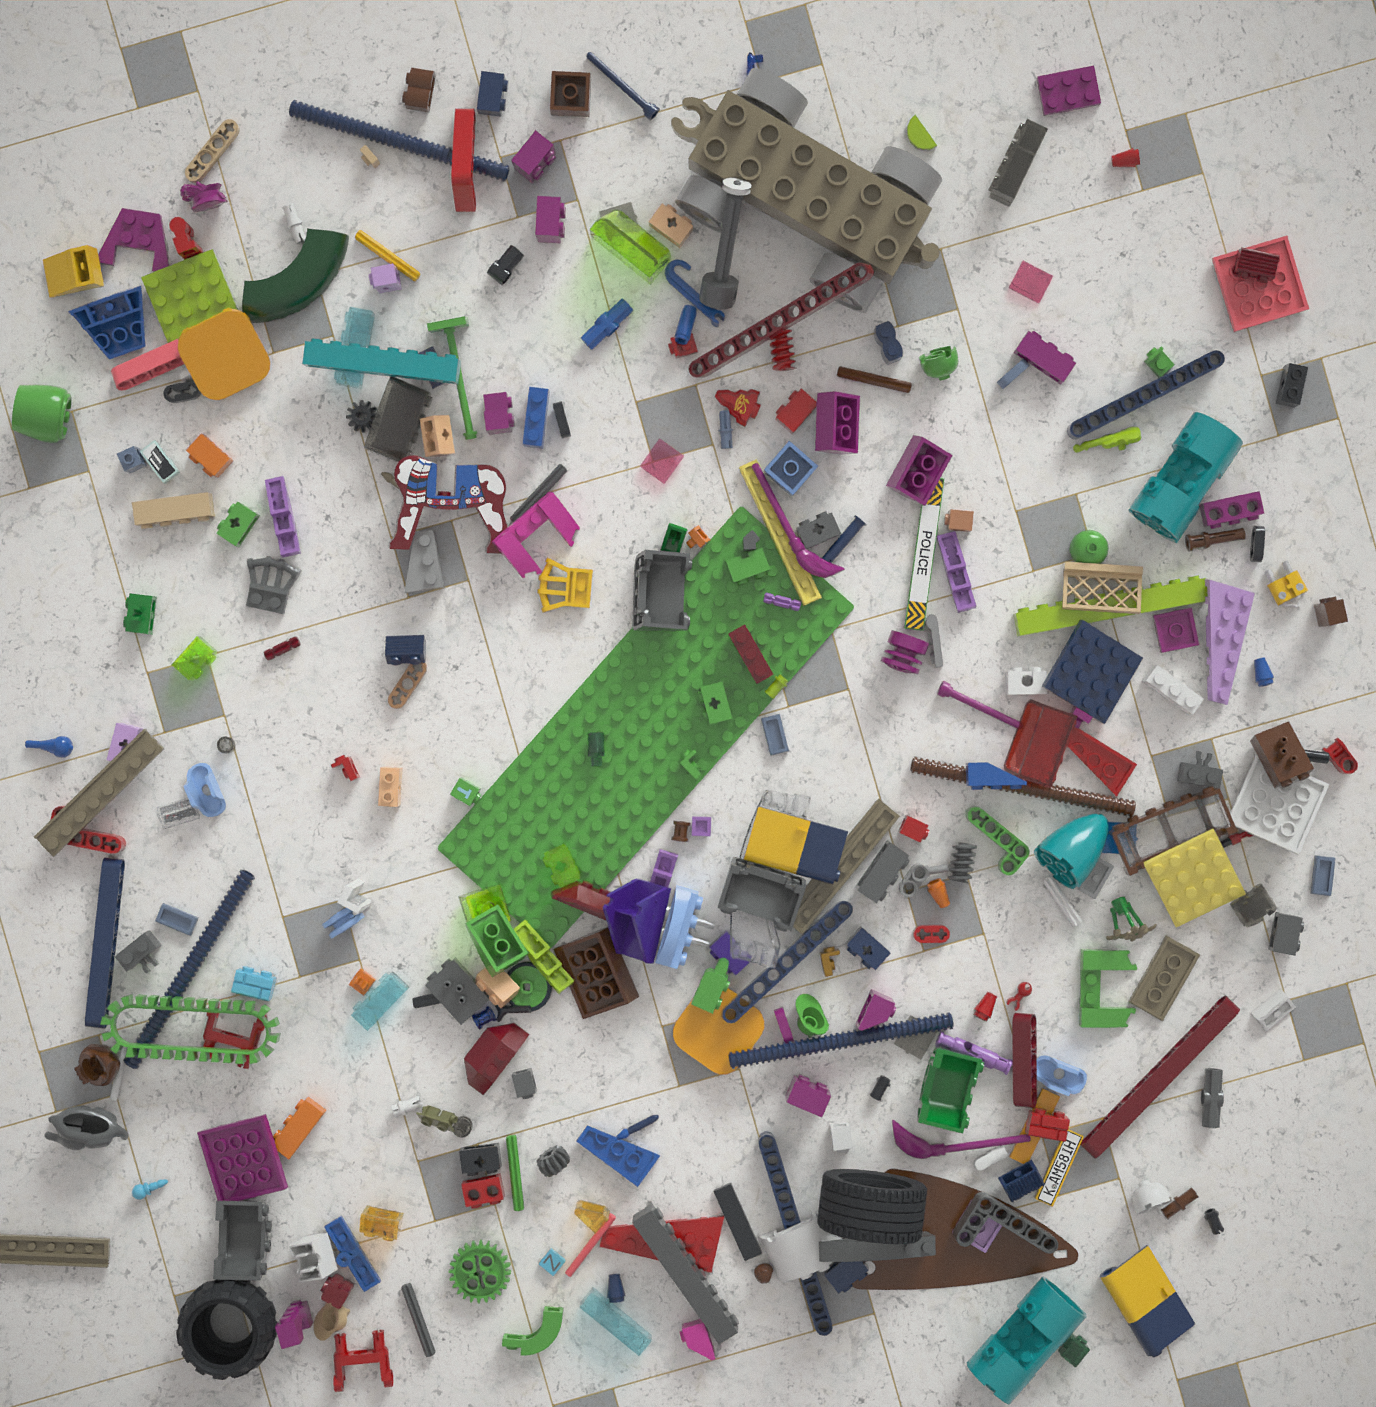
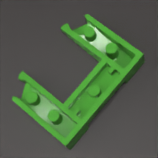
[1079,949,1137,1028]

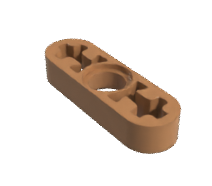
[388,662,427,709]

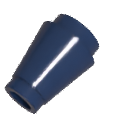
[607,1274,626,1303]

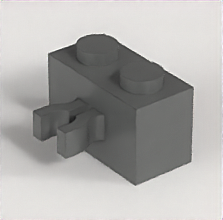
[1177,751,1223,789]
[115,930,161,974]

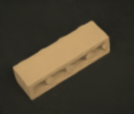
[132,492,215,529]

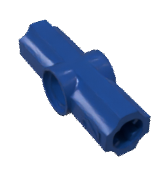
[581,298,634,350]

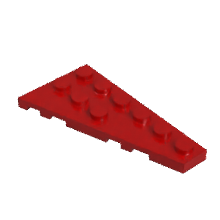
[600,1215,724,1273]

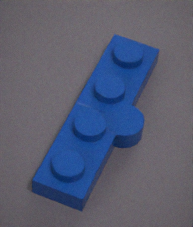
[324,1215,381,1292]

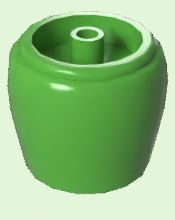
[12,385,72,443]

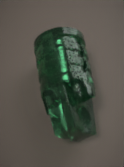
[587,732,605,767]

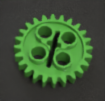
[448,1239,511,1304]

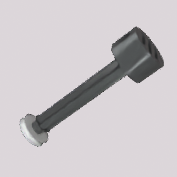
[699,178,752,309]

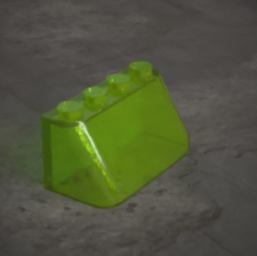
[589,210,671,285]

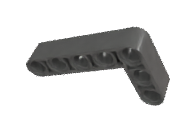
[953,1192,1058,1253]

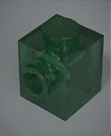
[1058,1333,1090,1367]

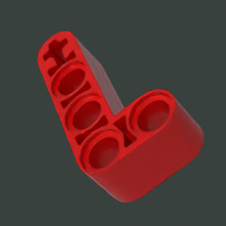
[50,806,126,854]

